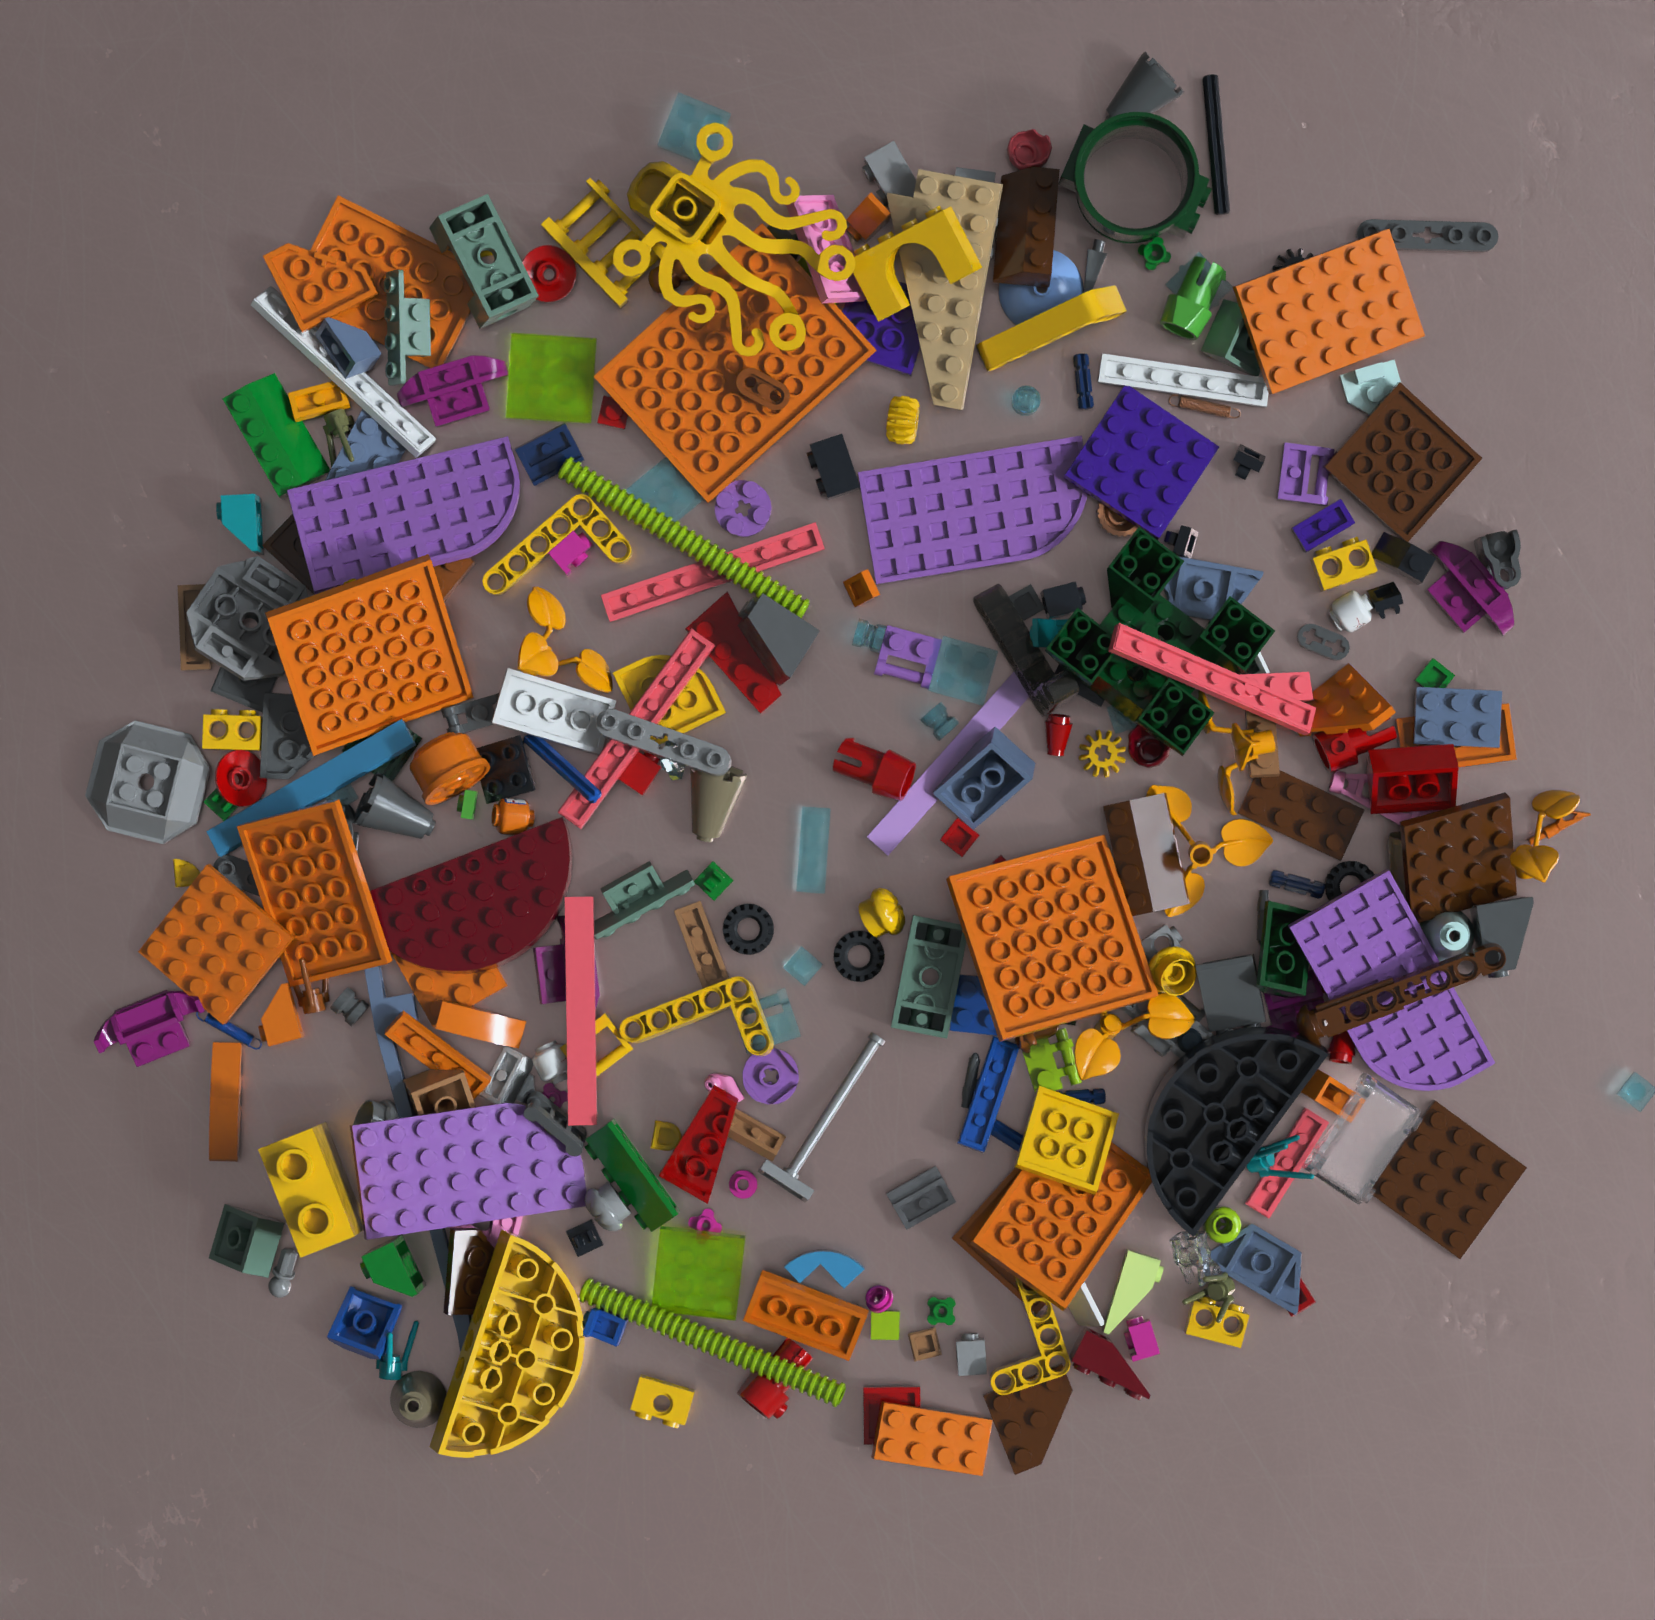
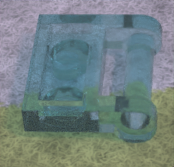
[736,988,801,1054]

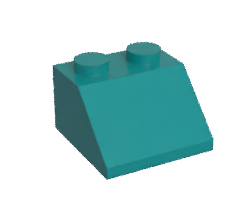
[216,494,264,555]

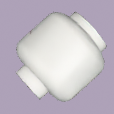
[1329,590,1374,633]
[532,1040,567,1085]

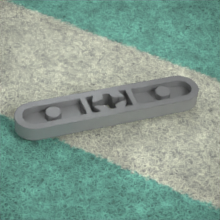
[596,709,732,776]

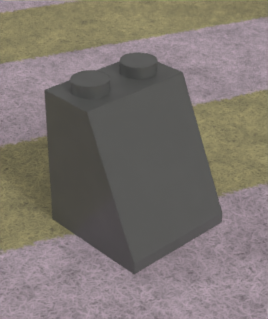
[737,593,820,686]
[1470,897,1534,978]
[1196,954,1266,1035]

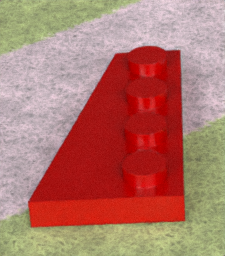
[685,591,782,714]
[659,1085,739,1204]

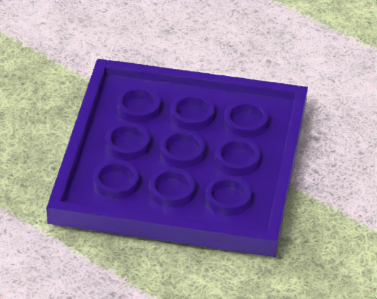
[1063,386,1219,540]

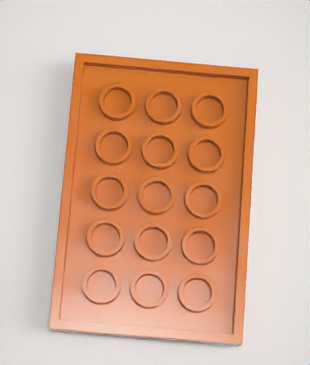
[310,195,474,368]
[1233,229,1425,394]
[237,799,392,987]
[970,1142,1152,1311]

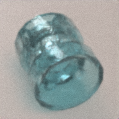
[1012,386,1041,416]
[852,618,887,653]
[920,702,959,741]

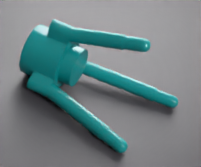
[1247,1135,1314,1179]
[376,1321,419,1380]

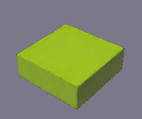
[871,1311,900,1340]

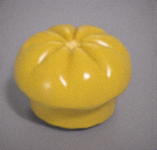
[858,888,905,938]
[1149,946,1197,996]

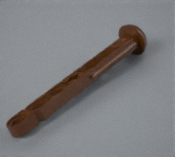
[1296,943,1506,1046]

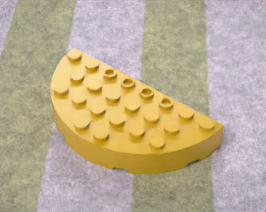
[429,1229,585,1458]

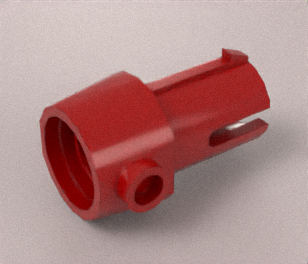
[1313,718,1397,772]
[833,738,916,801]
[737,1338,813,1419]

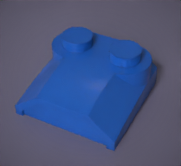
[327,1286,402,1360]

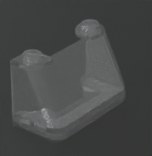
[1302,1072,1423,1205]

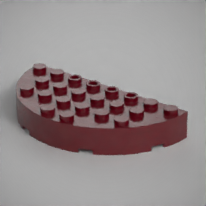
[370,817,573,974]

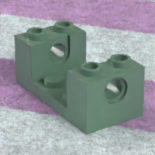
[429,194,539,329]
[891,915,966,1039]

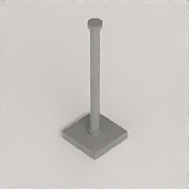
[758,1032,885,1202]

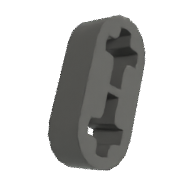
[1297,624,1350,661]

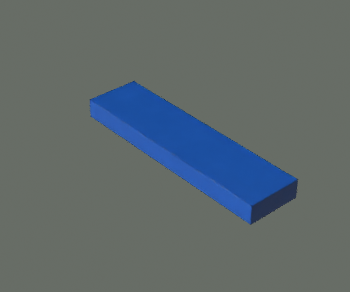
[957,1036,1019,1153]

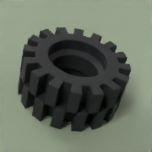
[1325,861,1375,901]
[723,904,774,955]
[834,931,885,982]

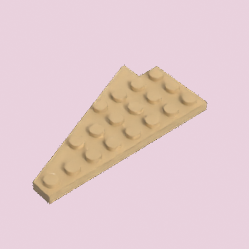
[887,169,1003,410]

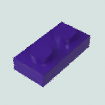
[1291,499,1355,553]

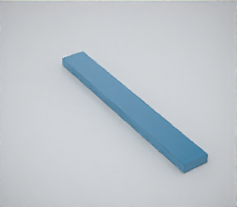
[206,719,416,857]

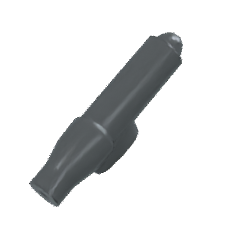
[1256,890,1269,946]
[961,1053,980,1109]

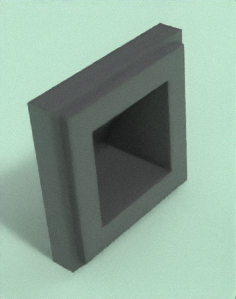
[516,1073,535,1104]

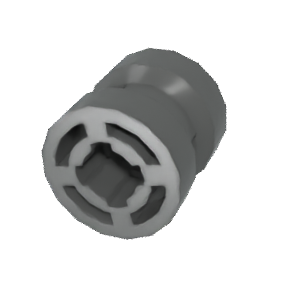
[330,987,370,1027]

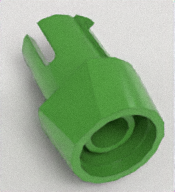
[1160,256,1226,340]

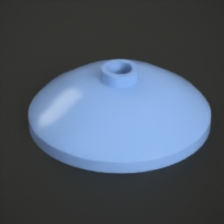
[999,250,1083,325]

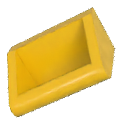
[560,1013,633,1076]

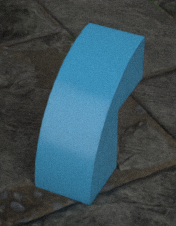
[784,1249,865,1288]

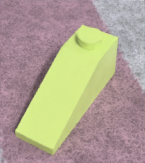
[1102,1249,1164,1334]

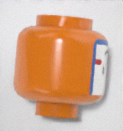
[491,798,535,835]

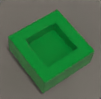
[1414,658,1455,688]

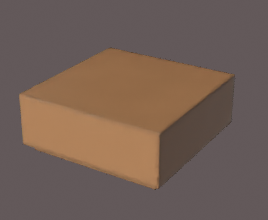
[908,1327,942,1362]

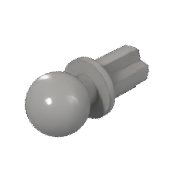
[268,1248,298,1298]

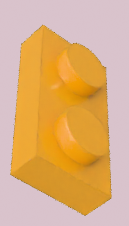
[288,381,351,422]

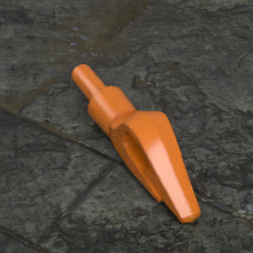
[1527,811,1591,845]

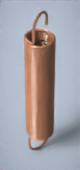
[1169,394,1241,418]

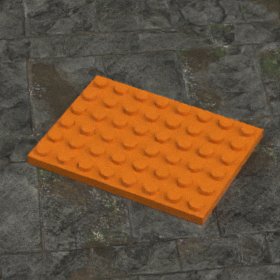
[593,223,877,503]

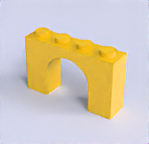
[853,206,983,322]

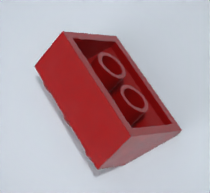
[1367,744,1459,814]

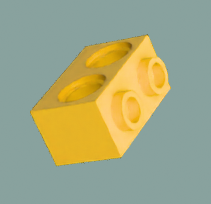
[1310,537,1377,592]
[202,709,263,751]
[1184,1296,1249,1348]

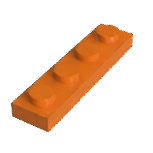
[384,1010,491,1100]

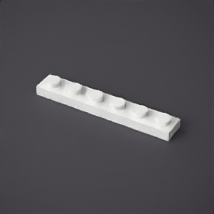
[1098,353,1269,408]

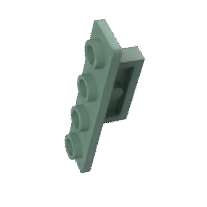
[384,269,431,386]
[594,861,695,940]

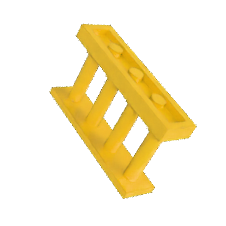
[541,178,665,309]

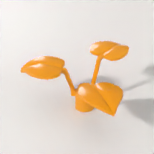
[518,586,613,693]
[1198,690,1275,816]
[1146,785,1273,917]
[1510,790,1580,883]
[1074,993,1194,1080]

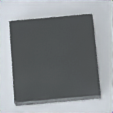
[211,667,279,713]

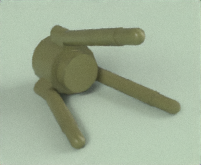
[323,409,355,467]
[1182,1272,1235,1323]

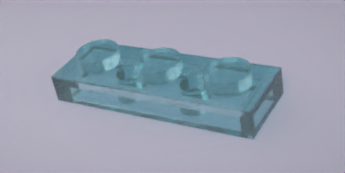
[796,807,831,893]

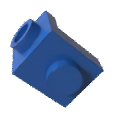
[582,1307,628,1347]

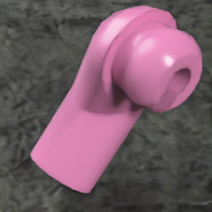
[704,1073,744,1102]

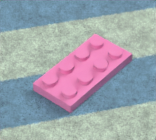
[786,195,866,303]

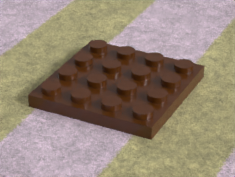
[1323,382,1482,542]
[1400,792,1517,923]
[1367,1100,1527,1259]

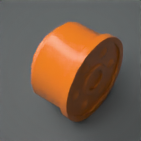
[410,732,490,805]

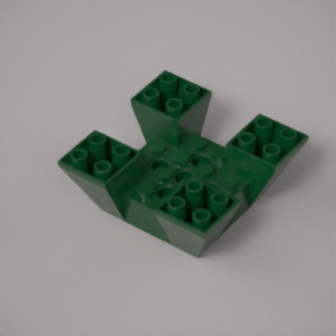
[1045,527,1275,756]

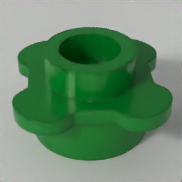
[1138,237,1171,270]
[927,1297,956,1325]

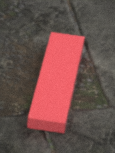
[1245,1107,1329,1218]

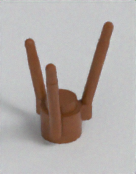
[293,958,330,1014]

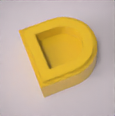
[651,1120,681,1151]

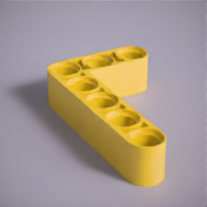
[976,285,1127,371]
[482,494,632,596]
[619,976,774,1057]
[989,1276,1071,1395]

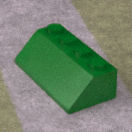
[222,373,330,500]
[585,1119,680,1232]
[360,1234,426,1297]

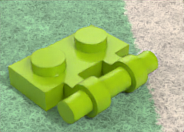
[1022,1028,1082,1093]

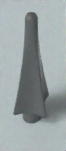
[1083,239,1107,293]

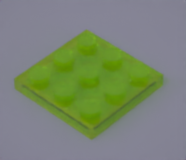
[506,333,597,424]
[652,1226,745,1321]

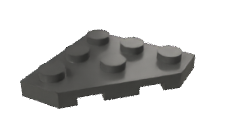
[260,692,314,779]

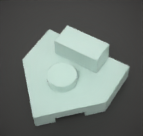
[1339,359,1401,414]

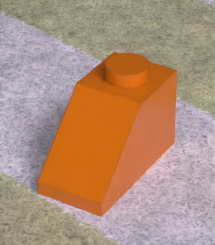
[846,193,891,244]
[258,983,304,1047]
[1301,1069,1360,1119]

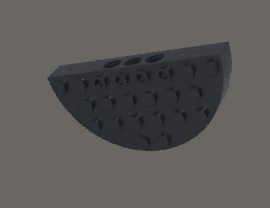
[1144,1027,1329,1237]

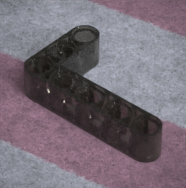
[973,584,1079,716]

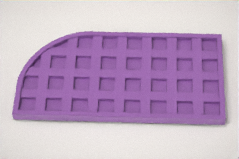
[858,435,1088,585]
[287,436,520,594]
[1288,869,1495,1091]
[350,1103,586,1240]

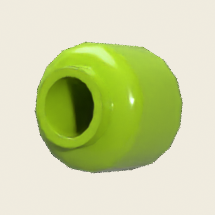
[1203,1206,1241,1244]

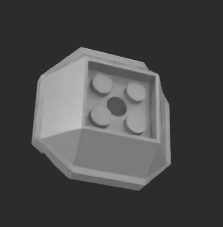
[186,556,308,681]
[85,720,211,844]

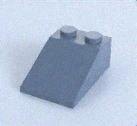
[933,727,1036,830]

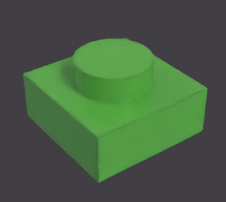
[457,790,478,820]

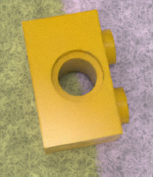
[630,1374,695,1428]

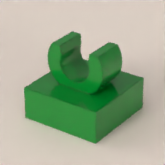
[204,788,239,821]
[694,861,734,901]

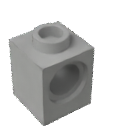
[1141,924,1183,962]
[956,1333,987,1376]

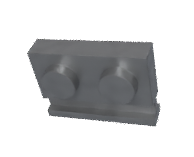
[886,1166,956,1230]

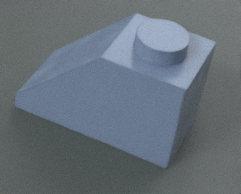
[315,317,382,379]

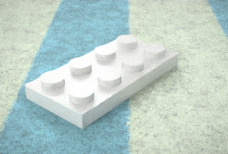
[491,668,616,755]

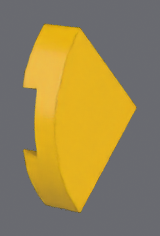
[173,859,200,887]

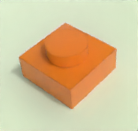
[843,569,880,607]

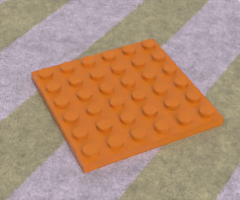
[265,554,474,756]
[946,834,1159,1042]

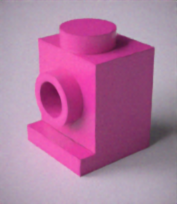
[548,530,593,576]
[1124,1316,1160,1362]

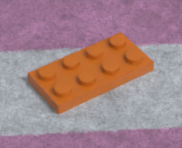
[1395,703,1517,767]
[743,1270,869,1361]
[871,1401,993,1476]

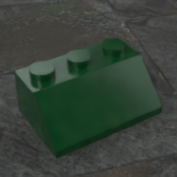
[1256,901,1311,998]

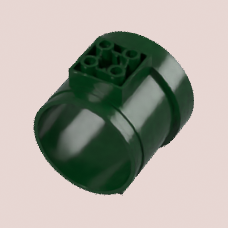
[1059,112,1212,244]

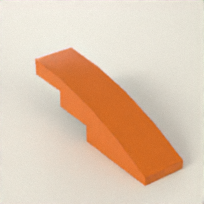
[209,1042,242,1162]

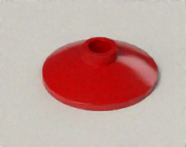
[522,245,576,302]
[215,750,267,807]

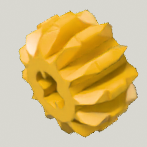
[886,396,920,445]
[1078,730,1126,778]

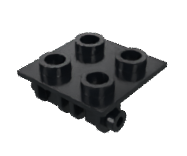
[476,735,536,804]

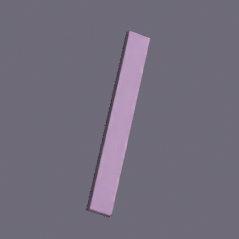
[867,667,1039,855]

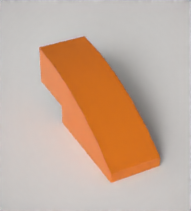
[435,1000,526,1049]

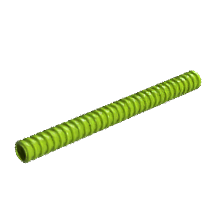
[558,457,810,618]
[579,1278,846,1407]

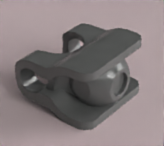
[1474,529,1521,590]

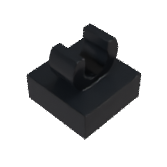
[1233,444,1266,480]
[1164,525,1199,558]
[1367,582,1404,619]
[566,1219,604,1257]

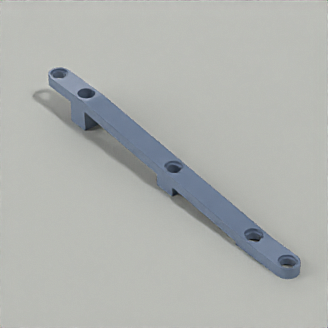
[364,966,472,1352]

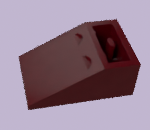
[1069,1326,1151,1401]

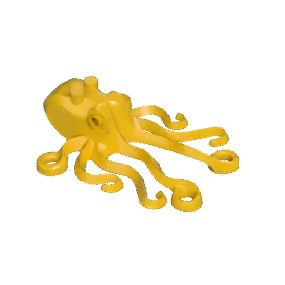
[613,122,856,356]

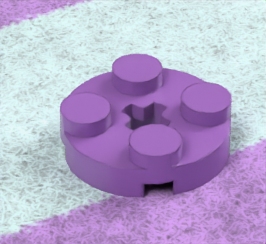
[715,480,772,537]
[742,1048,799,1104]

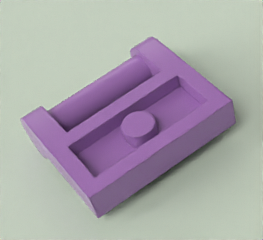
[1277,442,1335,506]
[874,625,942,689]

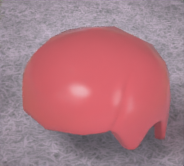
[1006,129,1052,170]

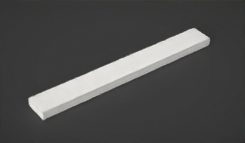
[251,286,436,458]

